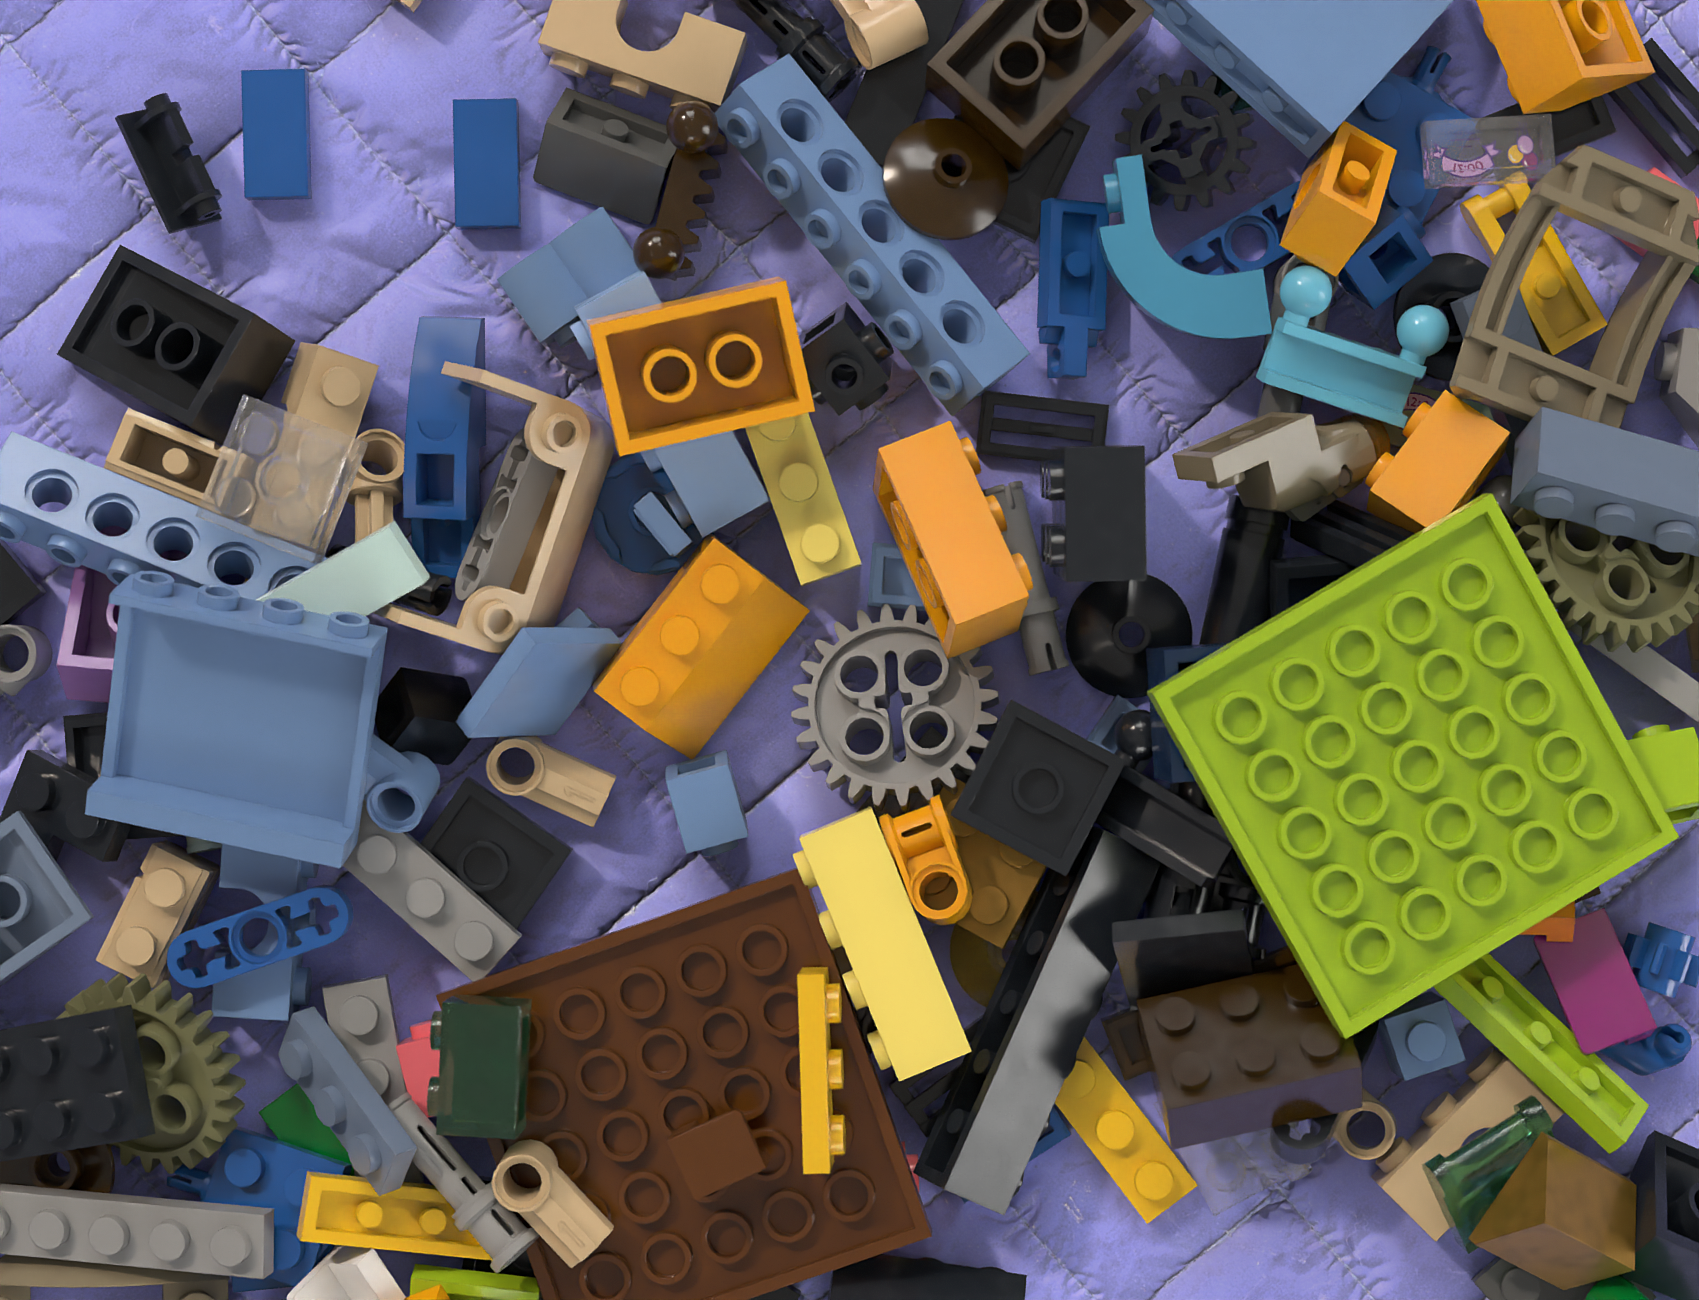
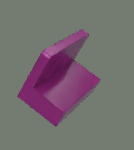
[1533,908,1657,1055]

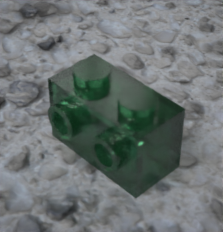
[427,994,532,1139]

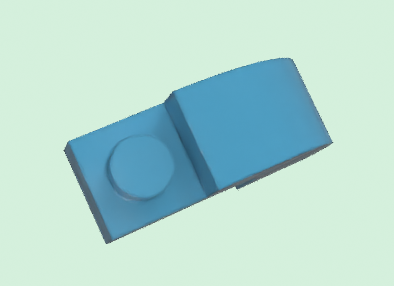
[1096,154,1272,339]

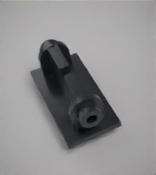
[115,93,222,234]

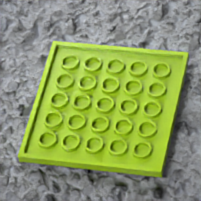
[1146,493,1679,1039]

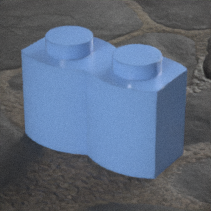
[497,207,639,348]

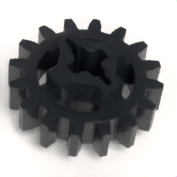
[1115,70,1257,212]

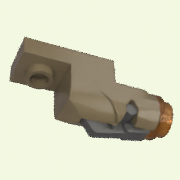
[1172,412,1390,522]

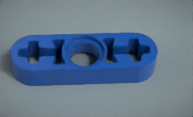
[1172,181,1300,275]
[167,885,353,988]

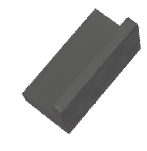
[533,87,676,224]

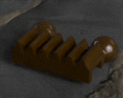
[633,101,728,281]

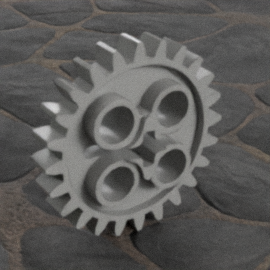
[791,604,1000,812]

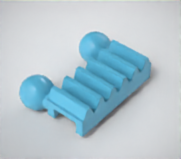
[1256,266,1449,428]

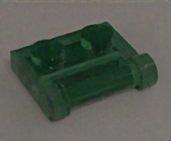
[1422,1095,1555,1254]

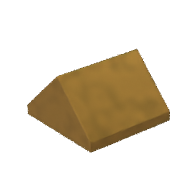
[1469,1132,1636,1290]

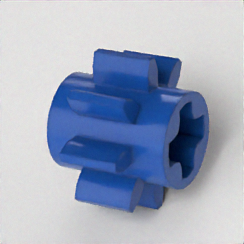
[1623,922,1699,998]

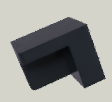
[375,667,472,765]

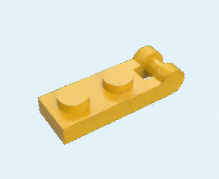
[1460,172,1608,356]

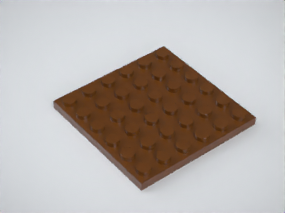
[436,867,933,1300]

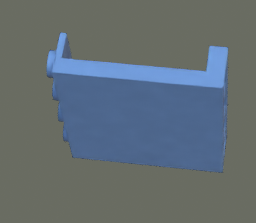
[1144,0,1454,158]
[85,571,388,869]

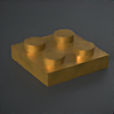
[898,778,1047,949]

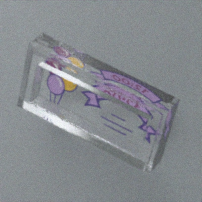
[1420,114,1556,189]

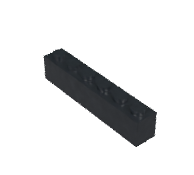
[913,826,1161,1215]

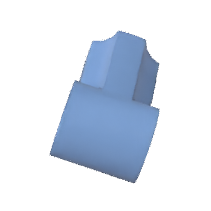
[364,734,440,833]

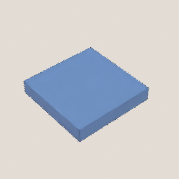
[456,627,622,738]

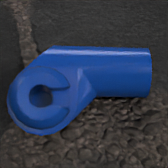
[1597,1023,1692,1076]

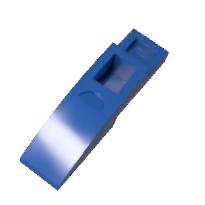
[403,316,486,578]

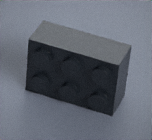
[1040,445,1147,582]

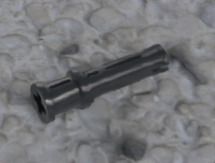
[732,0,862,102]

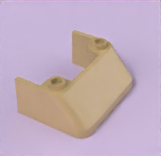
[373,361,614,655]

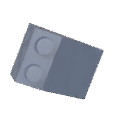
[0,810,94,987]

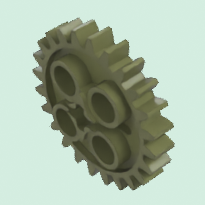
[1512,507,1699,653]
[56,973,246,1174]

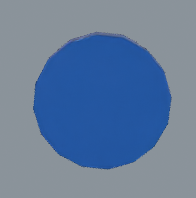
[591,452,715,576]

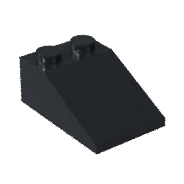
[57,245,295,450]

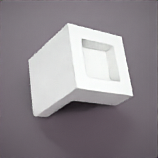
[287,1246,406,1300]

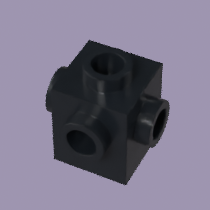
[799,302,894,416]

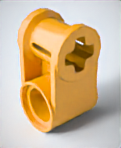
[878,794,973,926]

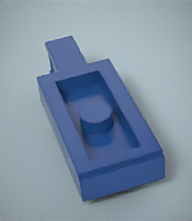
[1037,198,1109,380]

